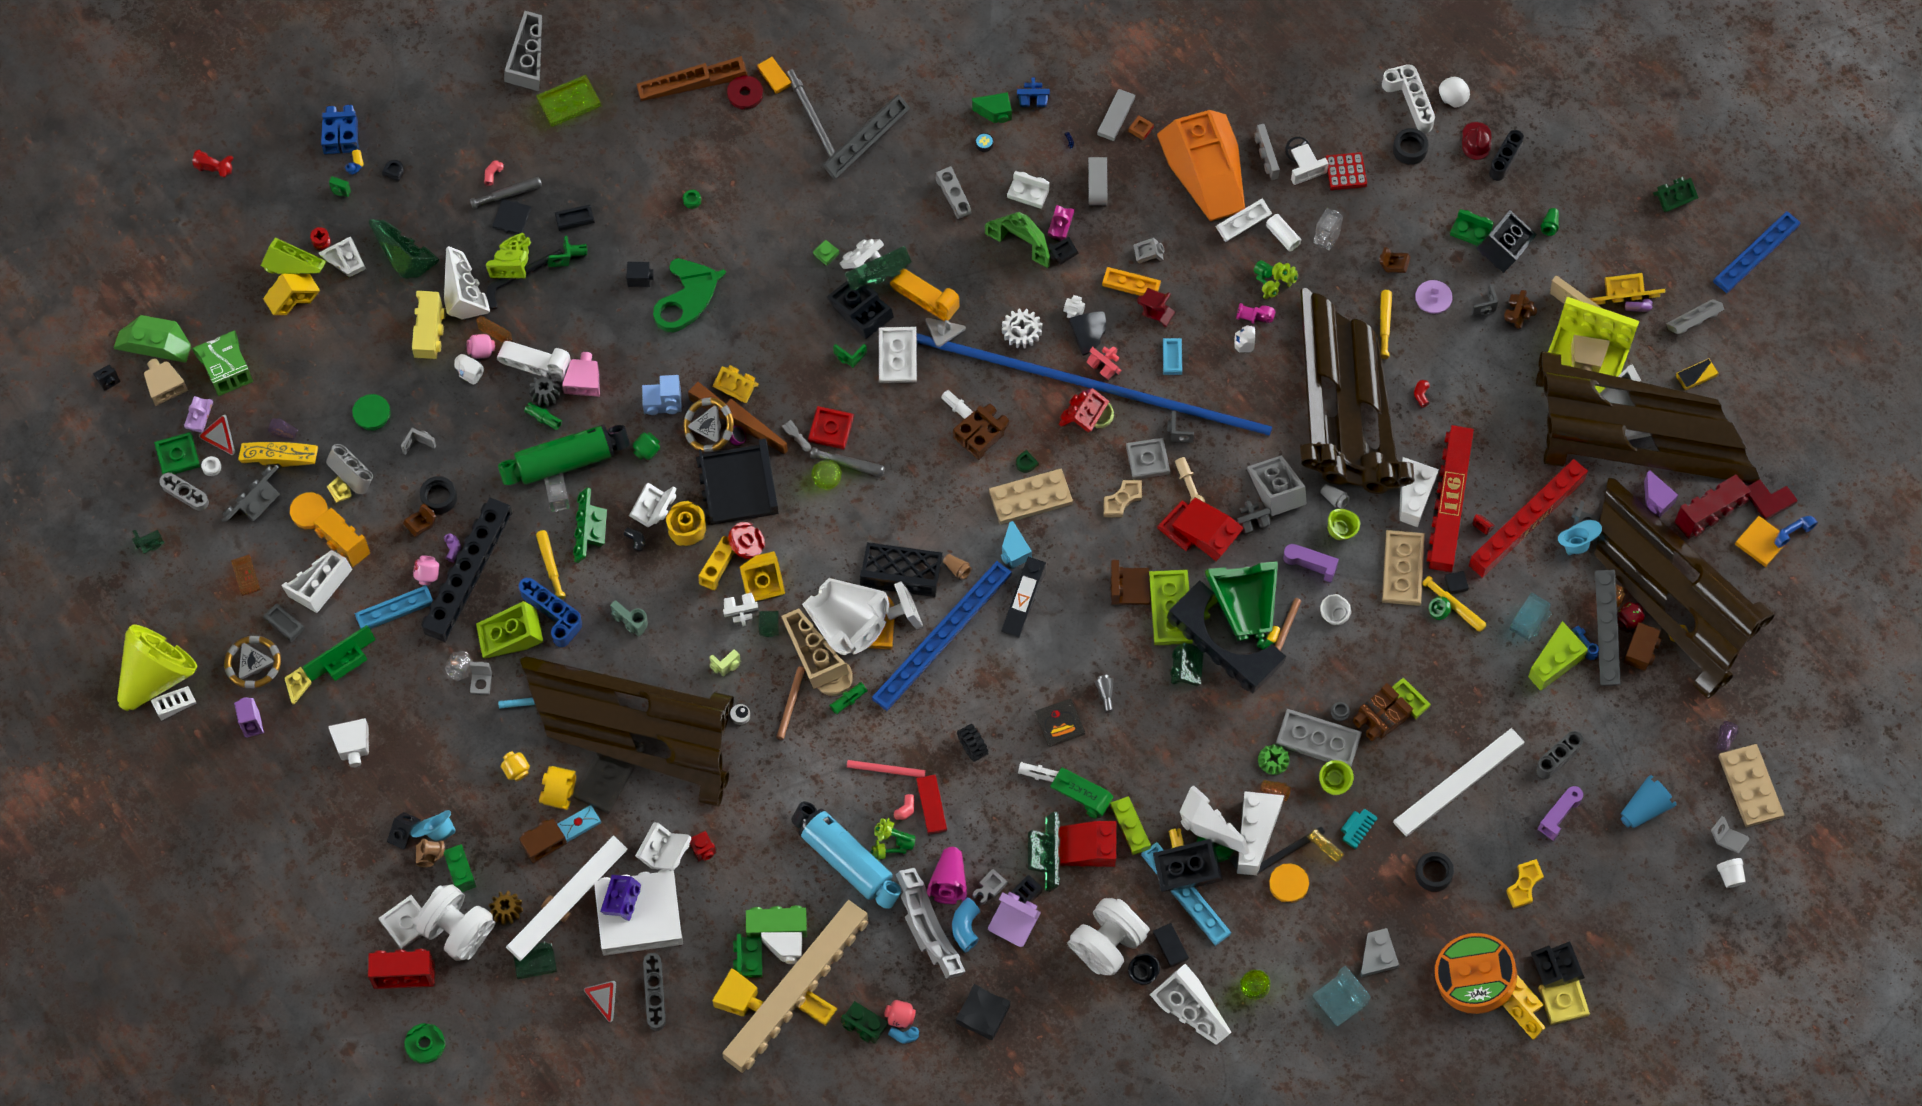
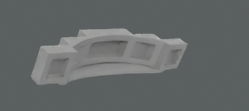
[896,868,966,979]

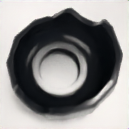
[1128,953,1160,986]

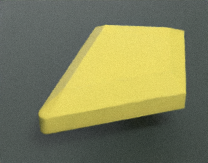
[327,476,352,503]
[285,667,312,705]

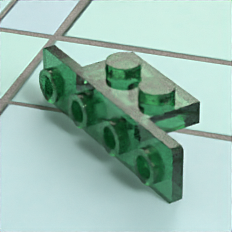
[845,246,912,290]
[1028,811,1060,892]

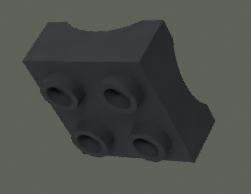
[956,984,1010,1041]

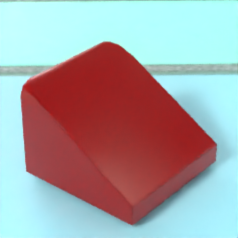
[1472,514,1495,535]

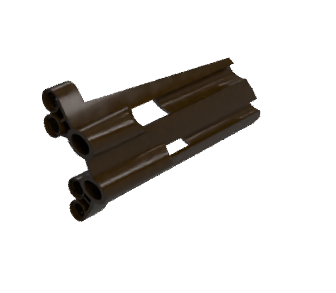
[1300,287,1415,494]
[1536,351,1760,484]
[1595,478,1775,699]
[520,656,734,807]

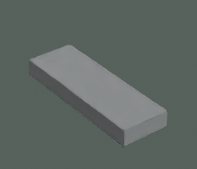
[1097,89,1135,141]

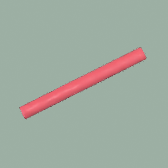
[847,760,926,777]

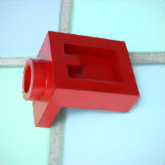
[689,831,716,862]

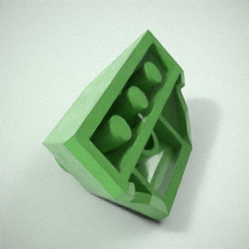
[114,315,191,363]

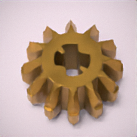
[489,891,523,925]

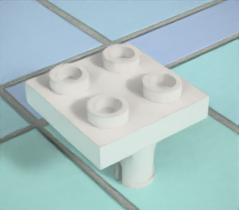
[839,239,886,281]

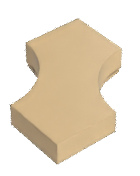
[1104,480,1142,517]

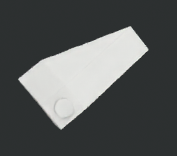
[444,246,490,319]
[1180,786,1249,855]
[1150,964,1231,1045]

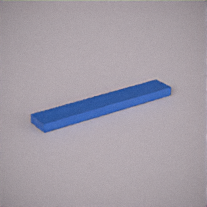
[1713,211,1801,293]

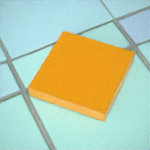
[1735,516,1786,567]

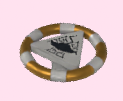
[683,397,734,453]
[224,636,281,689]

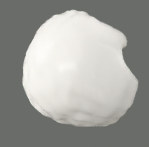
[1439,77,1470,108]

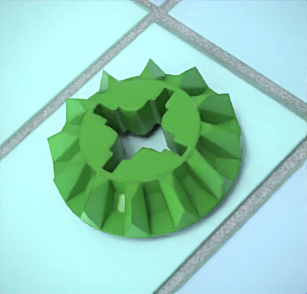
[1258,744,1290,775]

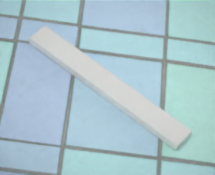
[1393,728,1525,837]
[506,835,627,961]

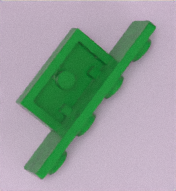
[573,487,607,563]
[302,625,375,682]

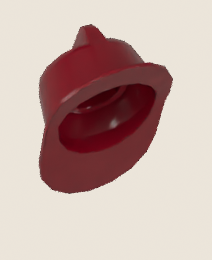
[1462,122,1492,160]

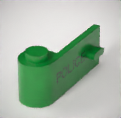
[1050,767,1113,819]

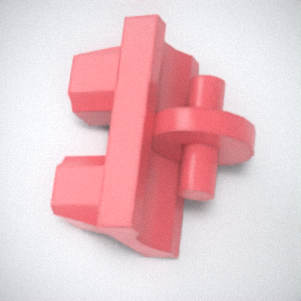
[1086,347,1122,380]

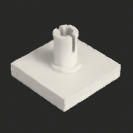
[886,582,923,630]

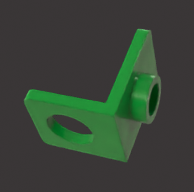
[833,344,867,368]

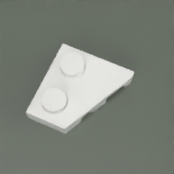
[319,237,366,277]

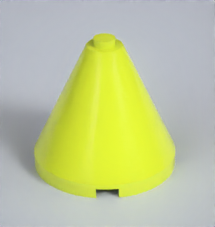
[117,625,197,711]

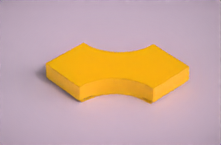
[1506,859,1544,909]

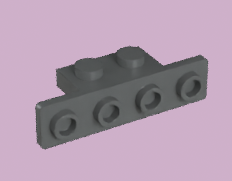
[221,465,280,522]

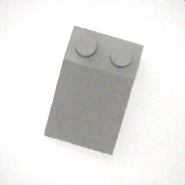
[1247,455,1307,516]

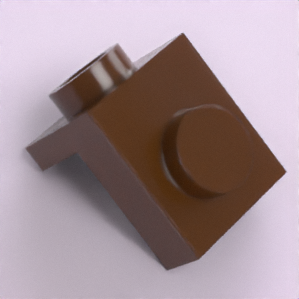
[1379,247,1411,273]
[403,503,436,537]

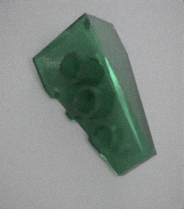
[368,219,439,279]

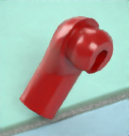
[1414,380,1430,408]

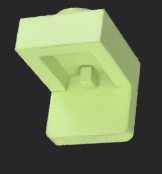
[709,649,741,677]

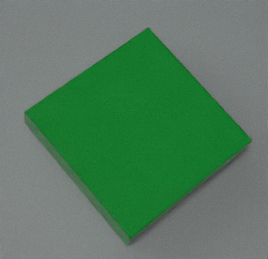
[154,432,201,475]

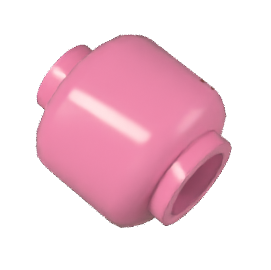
[466,334,495,359]
[413,556,439,585]

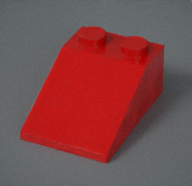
[1172,497,1244,562]
[1056,821,1116,867]

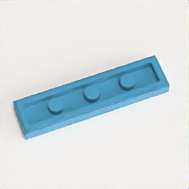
[354,585,433,629]

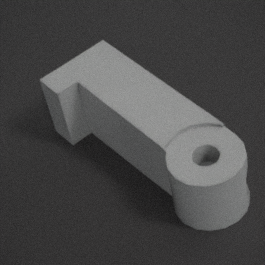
[936,166,971,219]

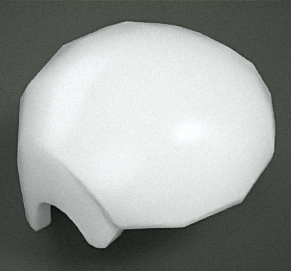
[1320,594,1351,625]

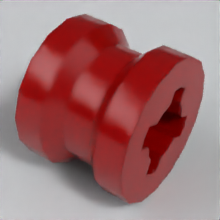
[310,227,331,251]

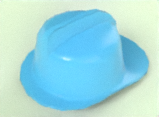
[1558,520,1602,555]
[410,810,456,841]

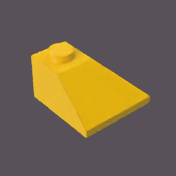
[740,551,785,601]

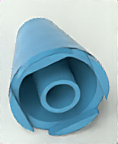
[1621,775,1677,828]

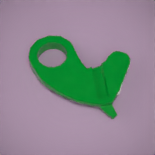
[653,258,726,332]

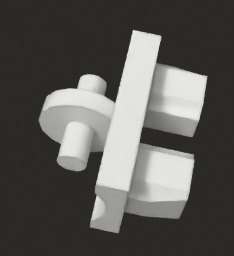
[723,593,758,627]

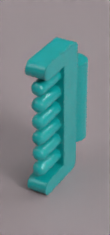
[1341,809,1377,849]

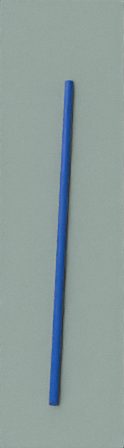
[917,333,1272,436]

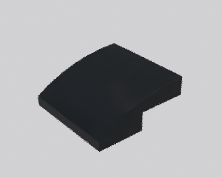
[1531,941,1585,988]

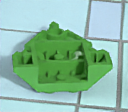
[985,212,1050,268]

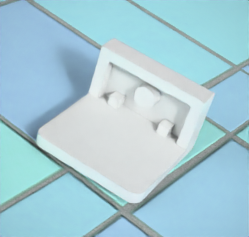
[629,483,677,527]
[635,822,691,871]

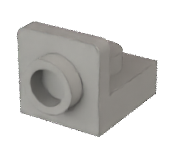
[1134,237,1164,264]

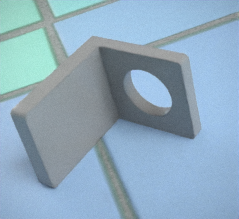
[401,428,436,455]
[469,662,492,695]
[1711,816,1749,853]

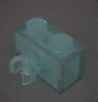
[1509,592,1552,641]

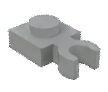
[973,869,1007,905]

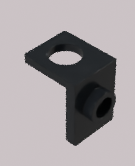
[93,365,121,391]
[387,812,421,850]

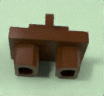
[1504,290,1537,329]

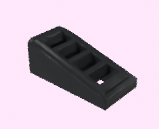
[1011,875,1042,904]

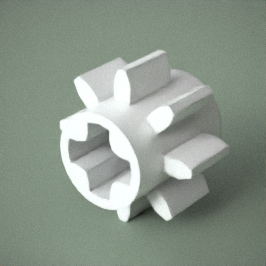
[1063,295,1085,318]

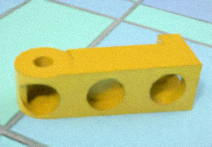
[699,536,735,591]

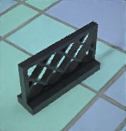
[860,542,943,597]

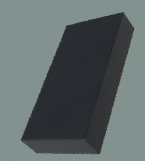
[554,204,595,231]
[1153,923,1189,968]

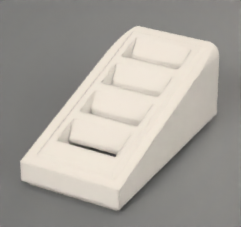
[151,686,196,721]

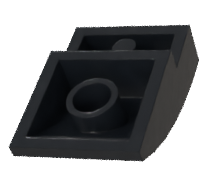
[827,275,894,339]

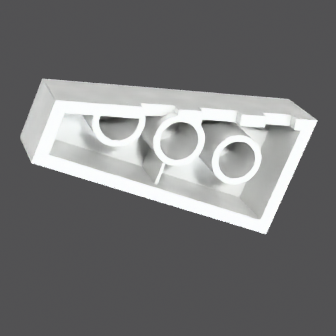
[1237,791,1284,876]

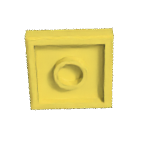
[1538,980,1590,1025]

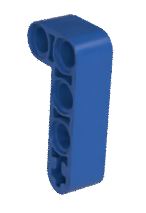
[519,578,582,647]

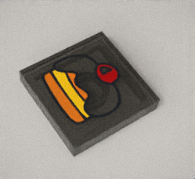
[1035,698,1085,747]

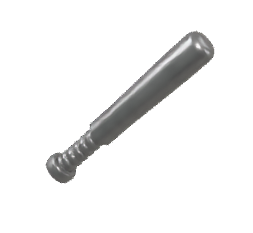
[470,177,542,209]
[810,447,885,477]

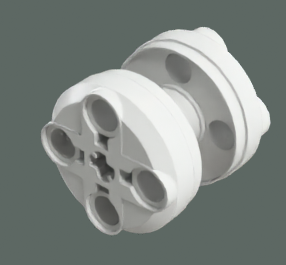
[413,884,496,961]
[1067,898,1150,975]

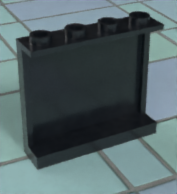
[696,438,779,525]

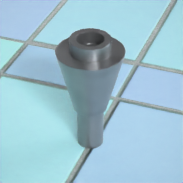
[1094,675,1114,712]

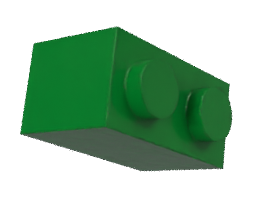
[444,844,476,892]

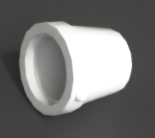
[1717,858,1746,888]

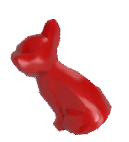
[192,149,234,178]

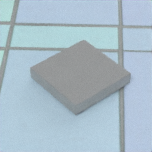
[1126,438,1170,480]

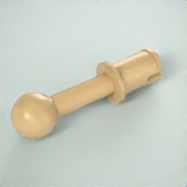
[1175,457,1205,502]

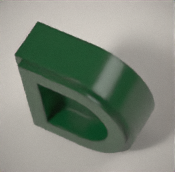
[1016,450,1039,473]

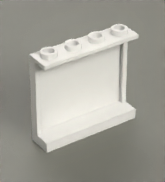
[594,870,683,956]

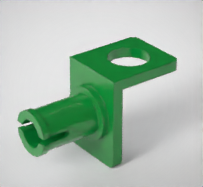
[548,236,587,267]

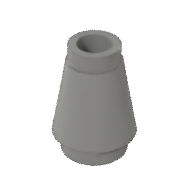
[1320,484,1350,509]

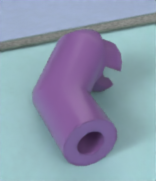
[1625,299,1653,312]
[444,533,461,562]

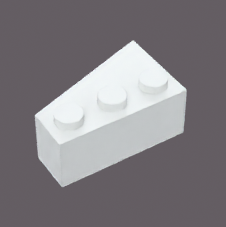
[1399,457,1439,527]
[281,550,352,613]

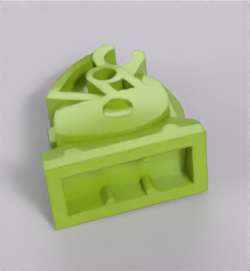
[486,233,531,278]

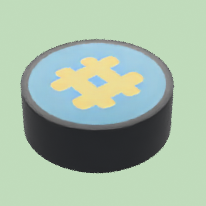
[975,133,994,152]

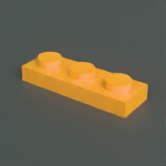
[1102,267,1161,296]

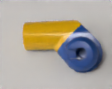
[345,150,363,175]

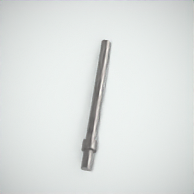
[787,69,835,157]

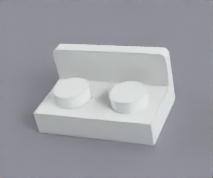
[1007,171,1049,209]

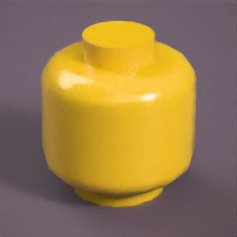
[501,751,530,782]

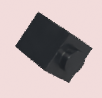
[626,262,654,287]

